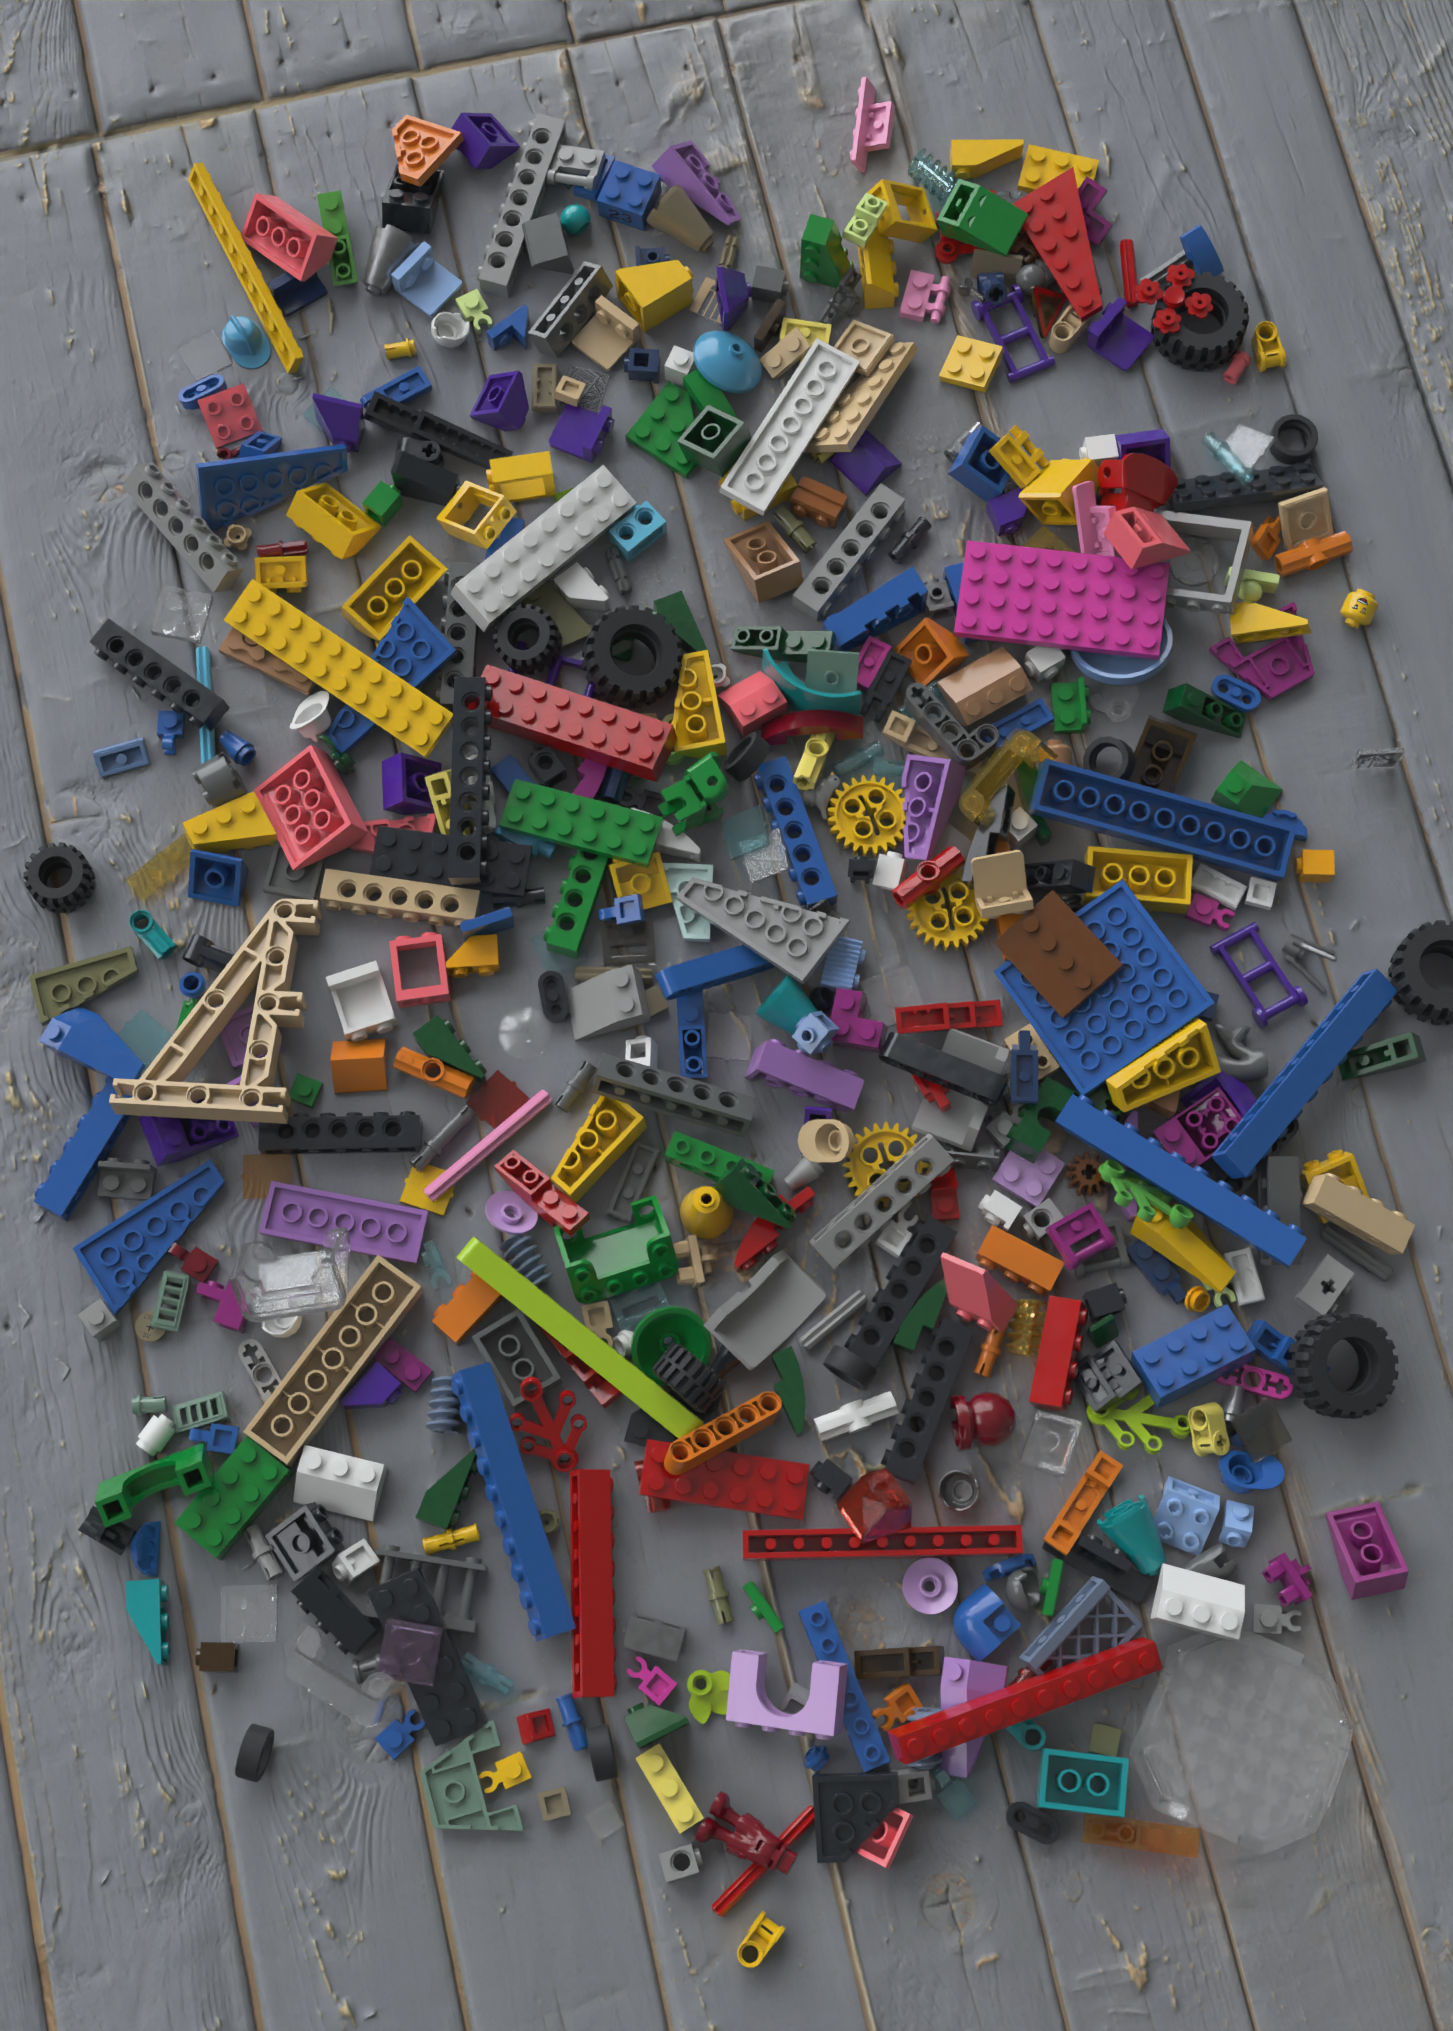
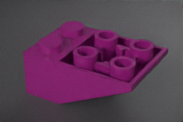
[1151,1087,1242,1168]

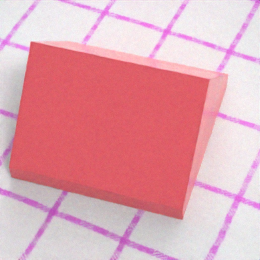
[855,1807,913,1869]

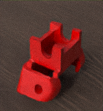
[1097,453,1178,512]

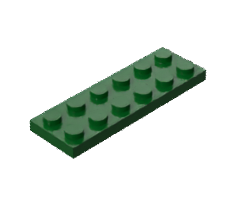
[499,779,664,868]

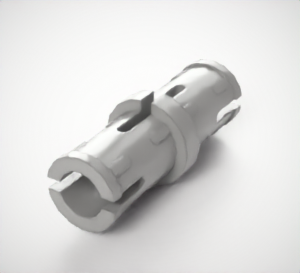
[243,1524,284,1582]

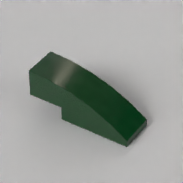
[892,1278,947,1354]
[771,1346,805,1437]

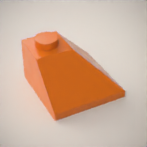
[893,617,970,687]

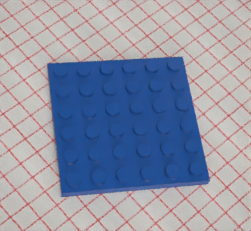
[993,879,1216,1097]

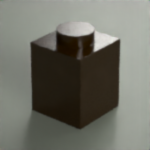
[195,1642,239,1673]

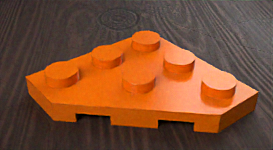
[392,115,464,187]

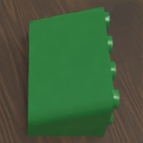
[553,1195,679,1304]

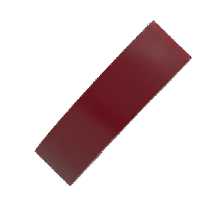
[761,710,864,745]

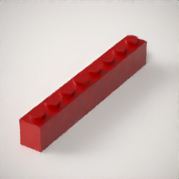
[570,1469,617,1698]

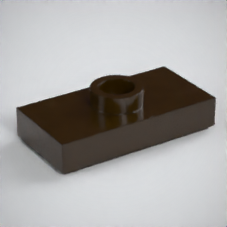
[754,299,786,353]

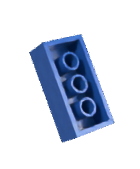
[1131,1304,1256,1409]

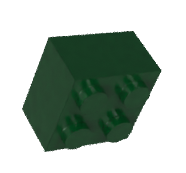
[677,405,752,478]

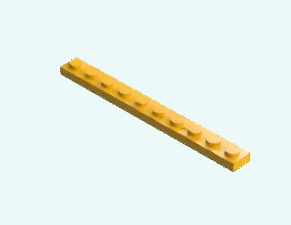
[187,163,304,374]

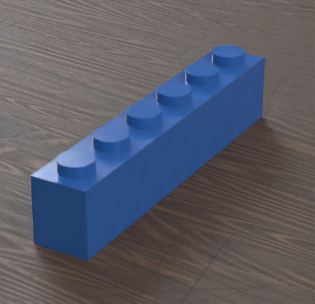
[34,1075,141,1221]

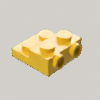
[608,851,673,910]
[1300,1149,1370,1224]

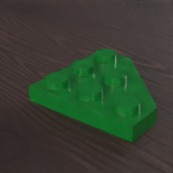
[626,381,697,479]

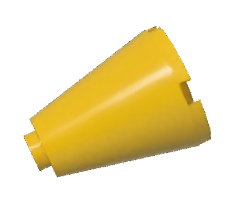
[680,1186,733,1239]

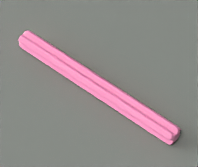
[424,1090,552,1201]

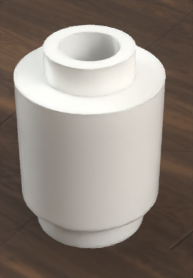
[136,1414,176,1456]

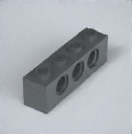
[528,261,613,358]

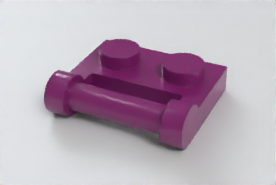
[1045,1202,1116,1270]

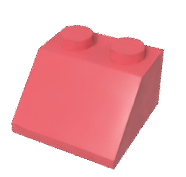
[717,671,787,737]

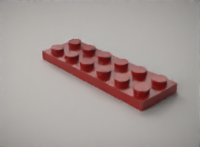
[639,1439,810,1520]

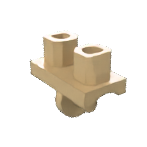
[673,1235,717,1289]

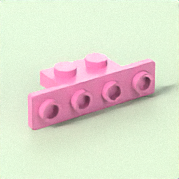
[850,77,895,173]
[1072,481,1120,557]

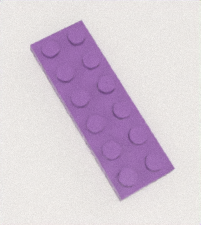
[259,1181,429,1265]

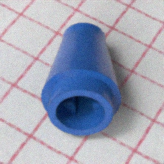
[219,730,256,766]
[179,972,206,1000]

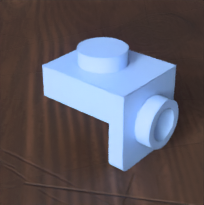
[1218,1500,1254,1548]

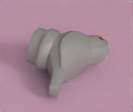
[802,772,841,821]

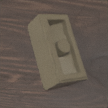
[970,249,1023,284]

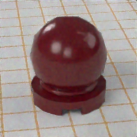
[950,1392,1016,1451]

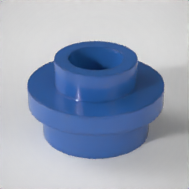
[804,1745,830,1772]

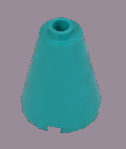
[755,975,818,1035]
[1097,1495,1167,1576]

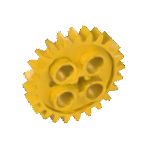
[827,775,906,857]
[905,869,989,951]
[842,1122,929,1208]

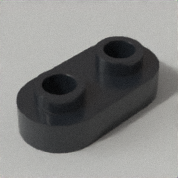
[538,971,569,1024]
[1006,1802,1061,1844]

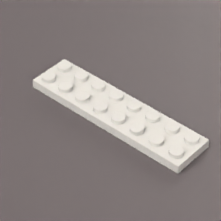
[719,339,860,516]

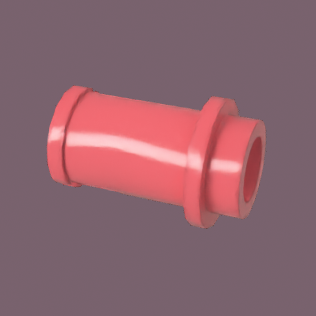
[1223,351,1251,384]

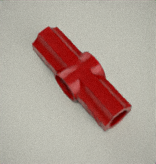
[891,846,965,909]

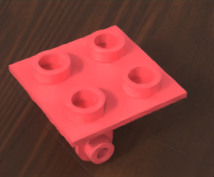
[197,383,263,448]

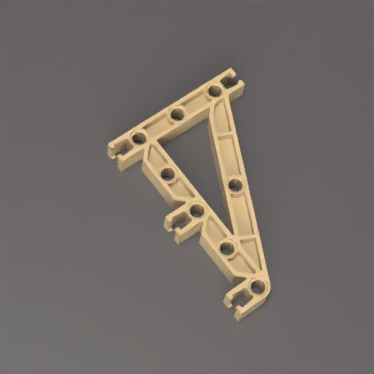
[109,899,323,1124]

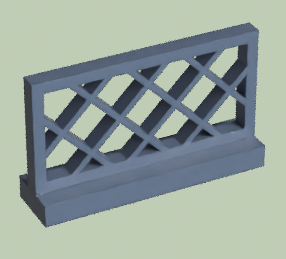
[1019,1576,1143,1707]

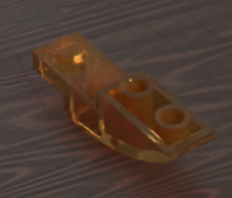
[1082,1813,1201,1858]

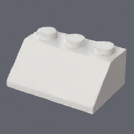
[293,1445,388,1522]
[1150,1563,1245,1641]

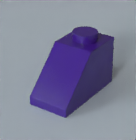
[986,487,1028,536]
[340,1362,404,1409]

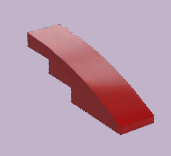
[895,999,1003,1034]
[534,1321,623,1409]

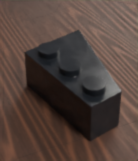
[291,1567,380,1655]

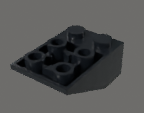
[382,165,444,234]

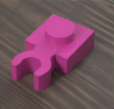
[1185,892,1235,931]
[626,1656,677,1706]

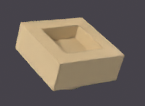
[554,375,586,407]

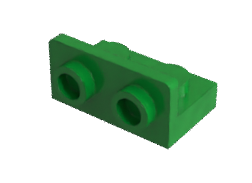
[1050,677,1091,735]

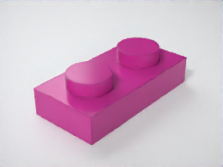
[857,635,892,692]

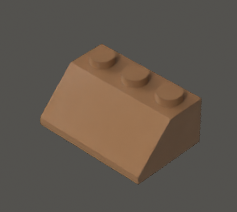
[936,646,1033,727]

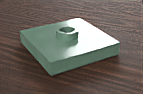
[805,649,859,694]

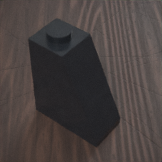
[391,450,462,506]

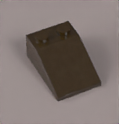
[1127,715,1197,793]

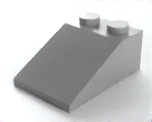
[566,964,651,1041]

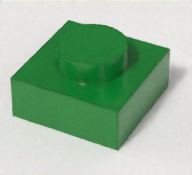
[289,1073,323,1109]

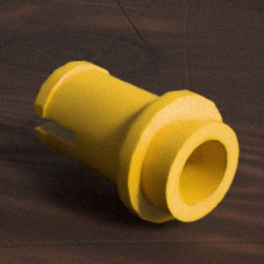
[384,338,417,360]

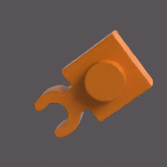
[871,1682,923,1731]

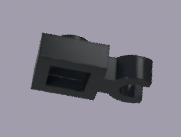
[620,788,665,817]
[847,856,875,884]

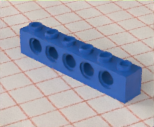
[753,756,838,911]
[798,1600,890,1773]

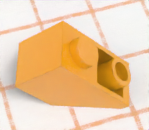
[446,934,500,978]

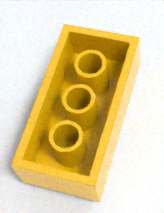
[1082,846,1193,914]

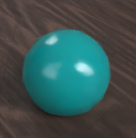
[561,204,591,236]

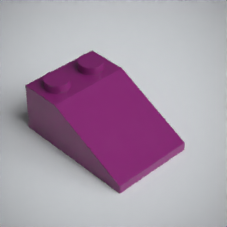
[1325,1501,1409,1600]

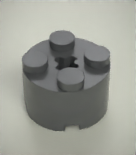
[191,752,248,808]

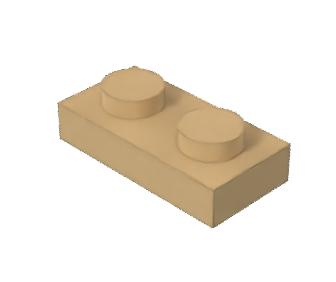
[759,327,812,380]

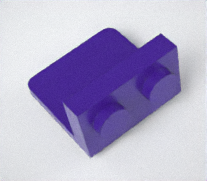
[1086,297,1153,371]
[549,404,615,464]

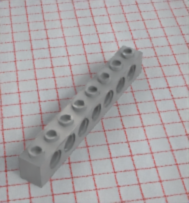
[476,113,567,298]

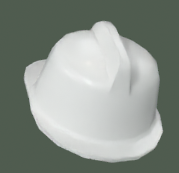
[290,691,331,742]

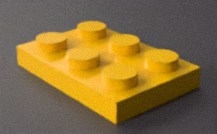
[1017,144,1099,193]

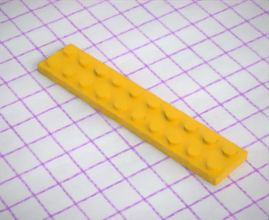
[224,579,453,759]

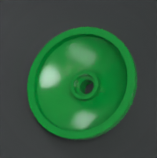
[631,1306,712,1386]

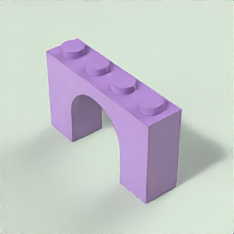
[726,1649,848,1740]

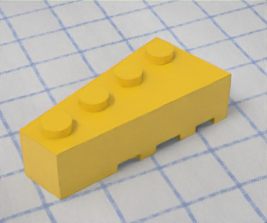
[1106,1018,1221,1112]
[551,1095,647,1203]

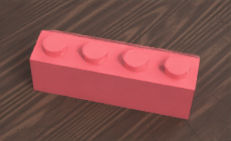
[241,193,338,281]

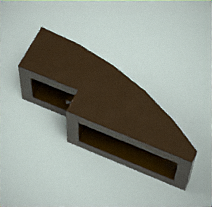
[854,1646,945,1680]

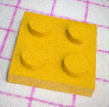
[939,335,1004,393]

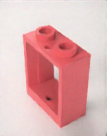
[389,932,451,1008]

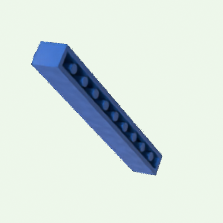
[1211,969,1397,1179]
[1055,1094,1307,1269]
[451,1362,576,1642]

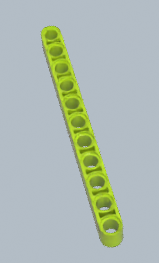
[456,1236,705,1438]

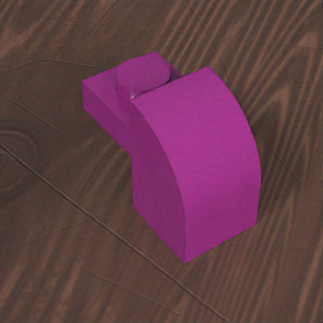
[196,1280,251,1334]

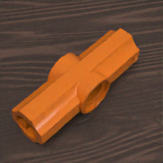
[1274,531,1353,577]
[393,1046,475,1100]

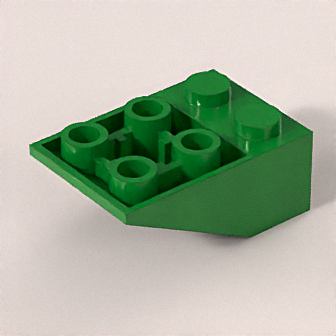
[937,179,1029,257]

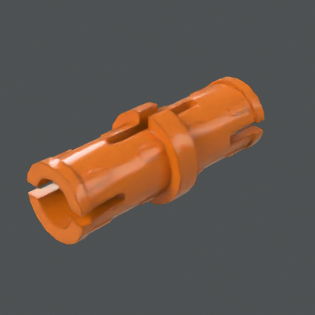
[973,1326,1008,1379]

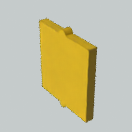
[400,1165,456,1216]

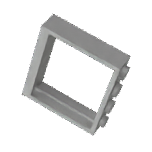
[1154,509,1254,615]

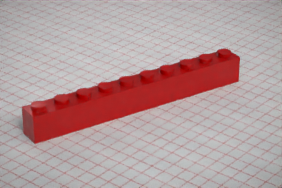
[742,1525,1023,1561]
[887,1637,1163,1765]

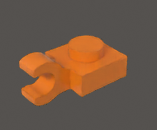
[1251,515,1282,560]

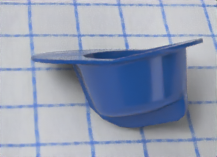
[1219,1450,1285,1494]

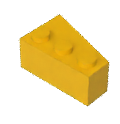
[182,791,278,854]

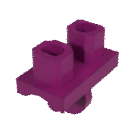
[1262,1552,1313,1607]

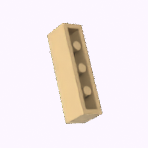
[1301,1173,1415,1255]

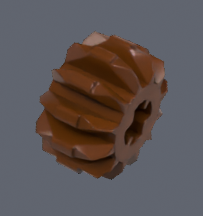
[1065,1152,1109,1198]

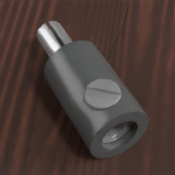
[944,422,982,463]

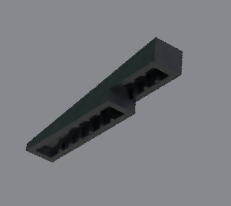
[364,391,513,470]

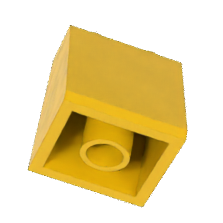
[615,260,694,333]
[1018,458,1099,525]

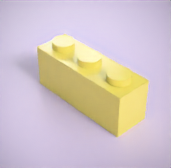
[635,1743,704,1834]

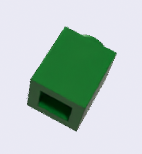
[362,481,403,527]

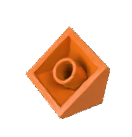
[330,1038,388,1094]

